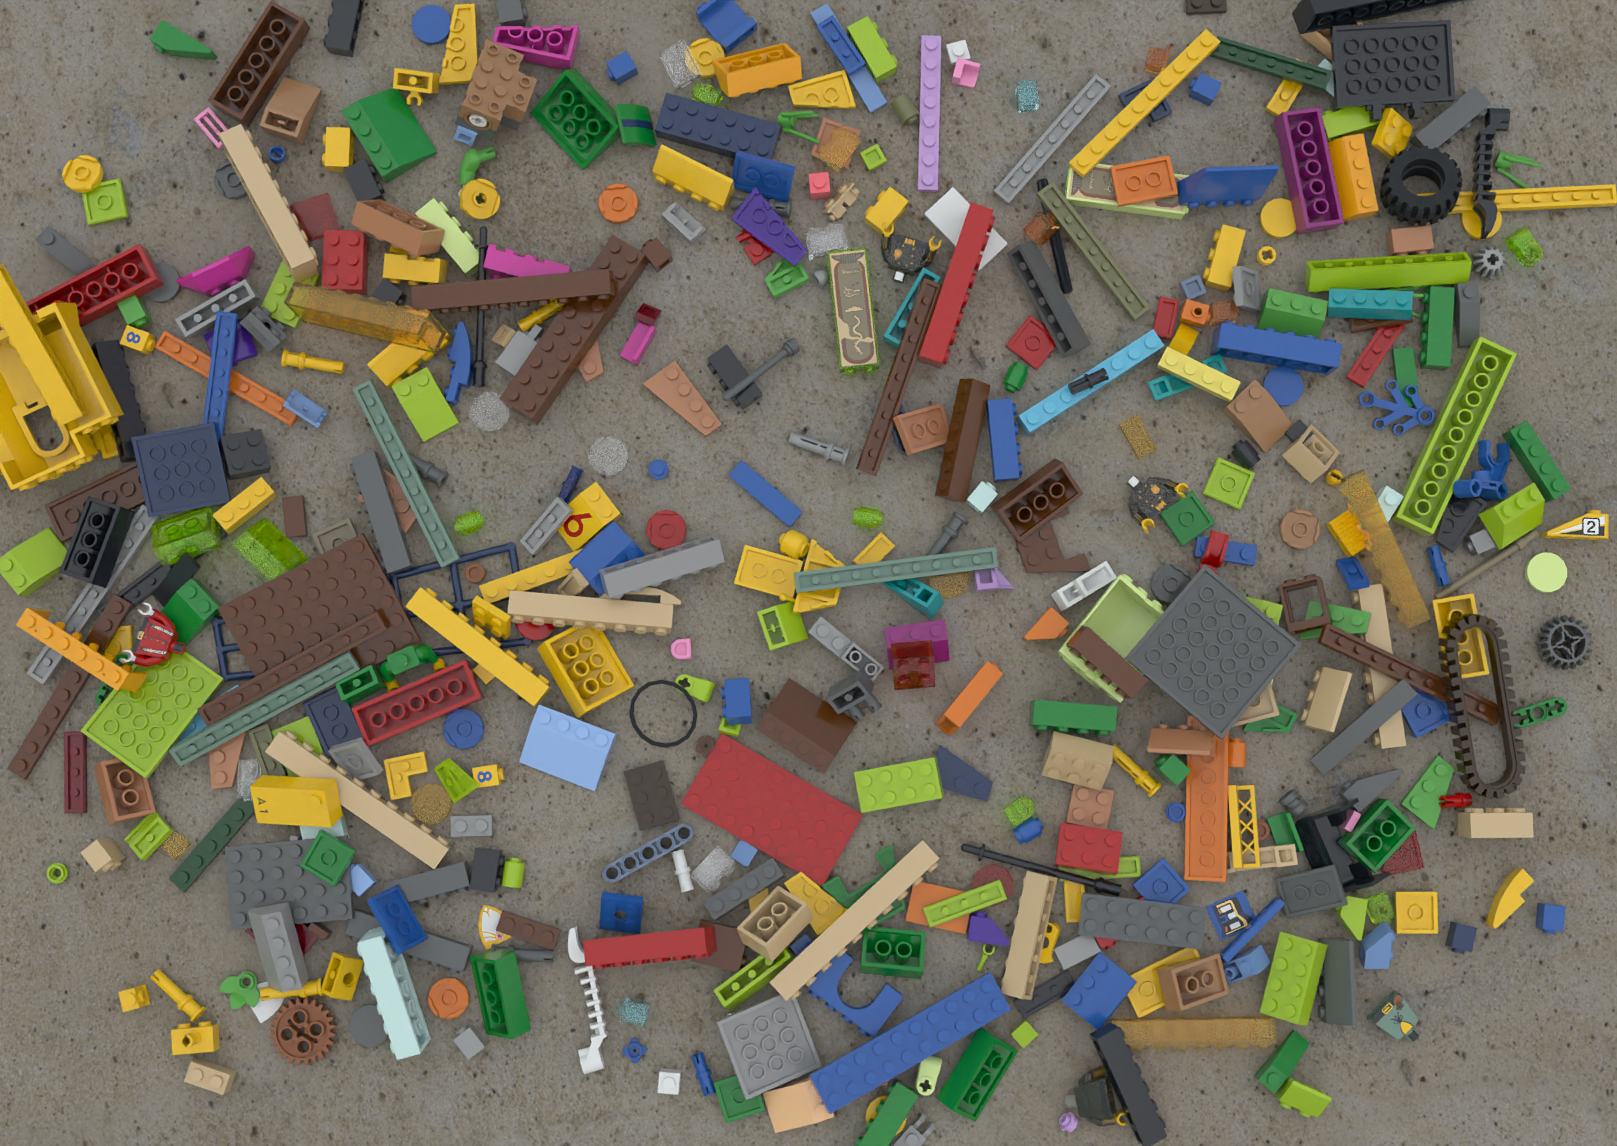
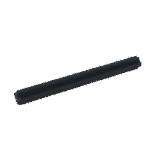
[1037,178,1073,294]

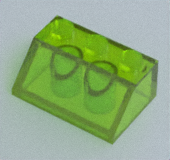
[152,506,222,566]
[232,518,309,581]

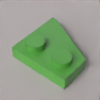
[765,259,810,299]

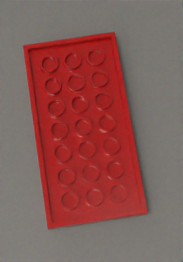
[681,733,863,886]

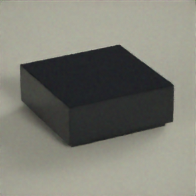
[1285,419,1314,444]

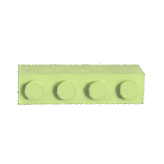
[415,198,479,278]

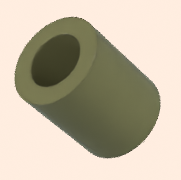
[891,93,920,126]

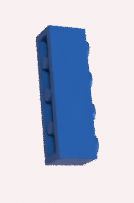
[986,398,1022,483]

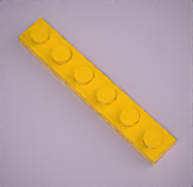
[479,548,583,604]

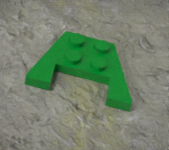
[822,844,905,927]

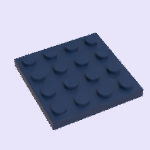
[131,422,231,517]

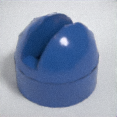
[269,146,286,164]

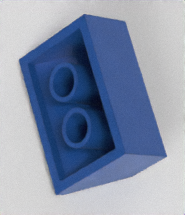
[569,520,645,596]
[1062,952,1137,1029]

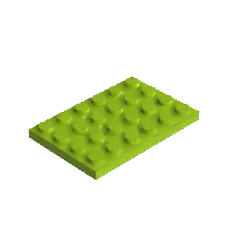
[81,651,225,779]

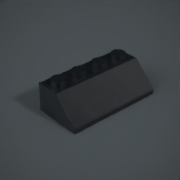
[59,496,135,588]

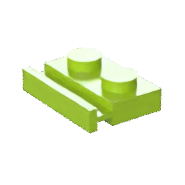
[124,811,174,861]

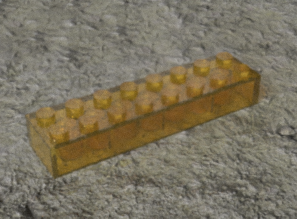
[284,282,447,354]

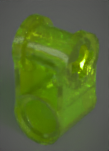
[1505,227,1543,267]

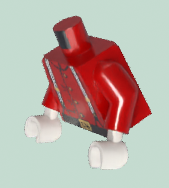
[119,602,186,667]

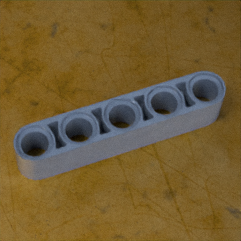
[602,823,694,883]

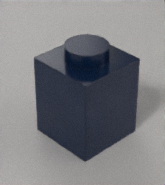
[1445,921,1477,955]

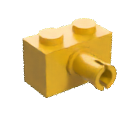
[171,1021,220,1055]

